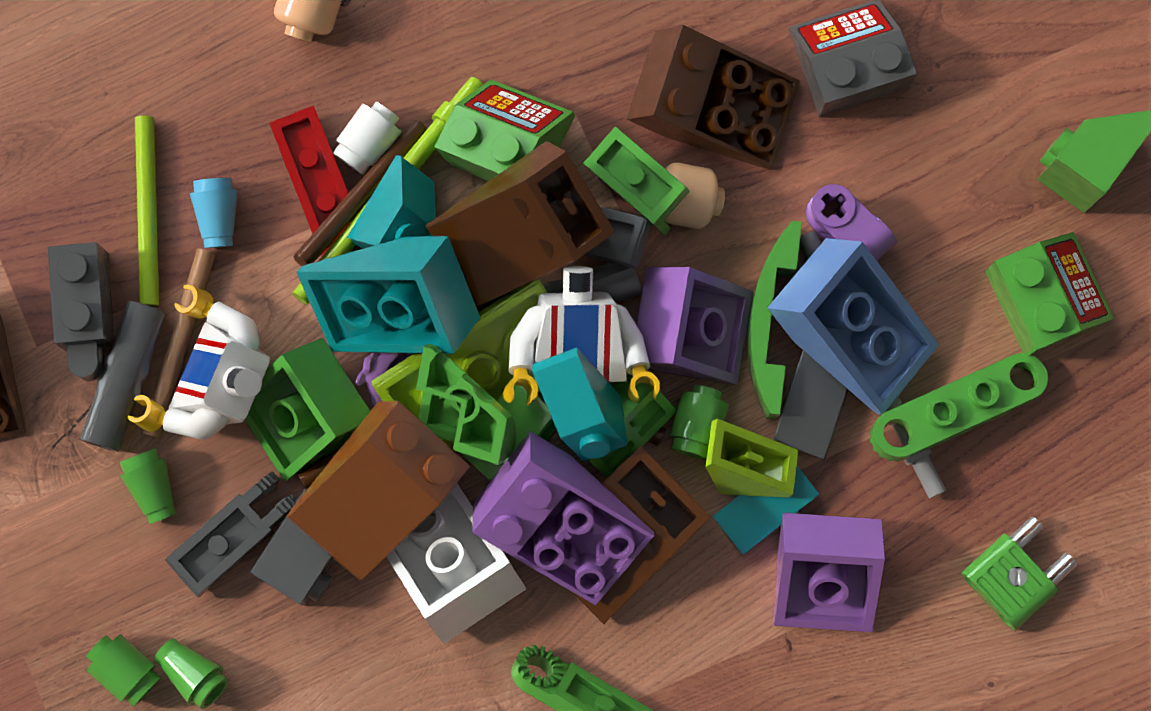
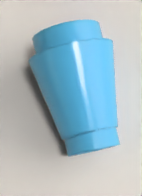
[189,178,238,248]

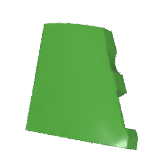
[416,344,516,465]

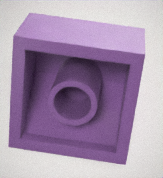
[637,267,753,385]
[774,513,885,632]

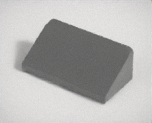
[774,350,848,460]

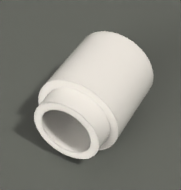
[333,102,401,176]

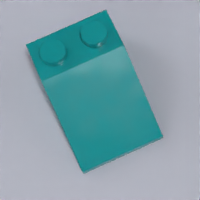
[296,236,480,354]

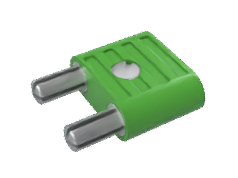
[961,517,1077,631]

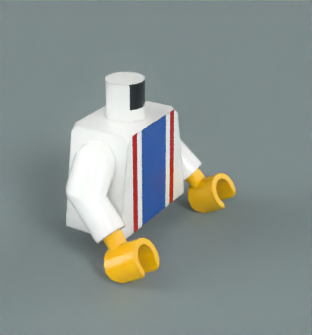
[503,266,660,406]
[128,284,270,440]

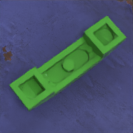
[747,221,802,420]

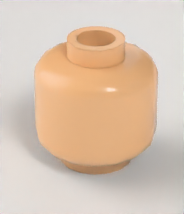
[274,0,342,42]
[665,163,725,229]

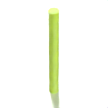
[135,116,160,308]

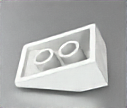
[386,484,526,644]

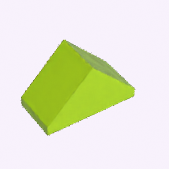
[706,418,799,497]

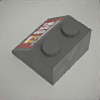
[788,0,917,117]

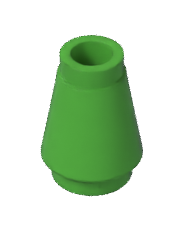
[119,448,177,524]
[154,638,229,710]

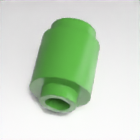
[669,385,729,460]
[86,634,161,707]

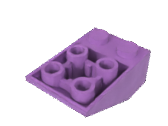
[472,431,654,605]

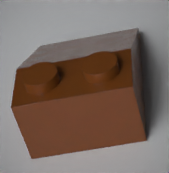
[285,401,470,580]

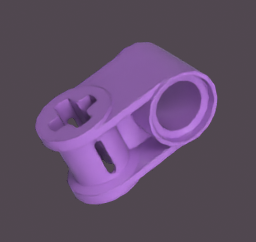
[805,184,897,261]

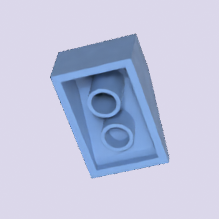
[768,238,940,415]

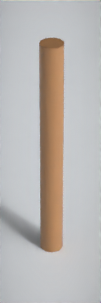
[141,248,216,439]

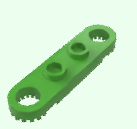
[869,353,1048,462]
[511,645,654,711]

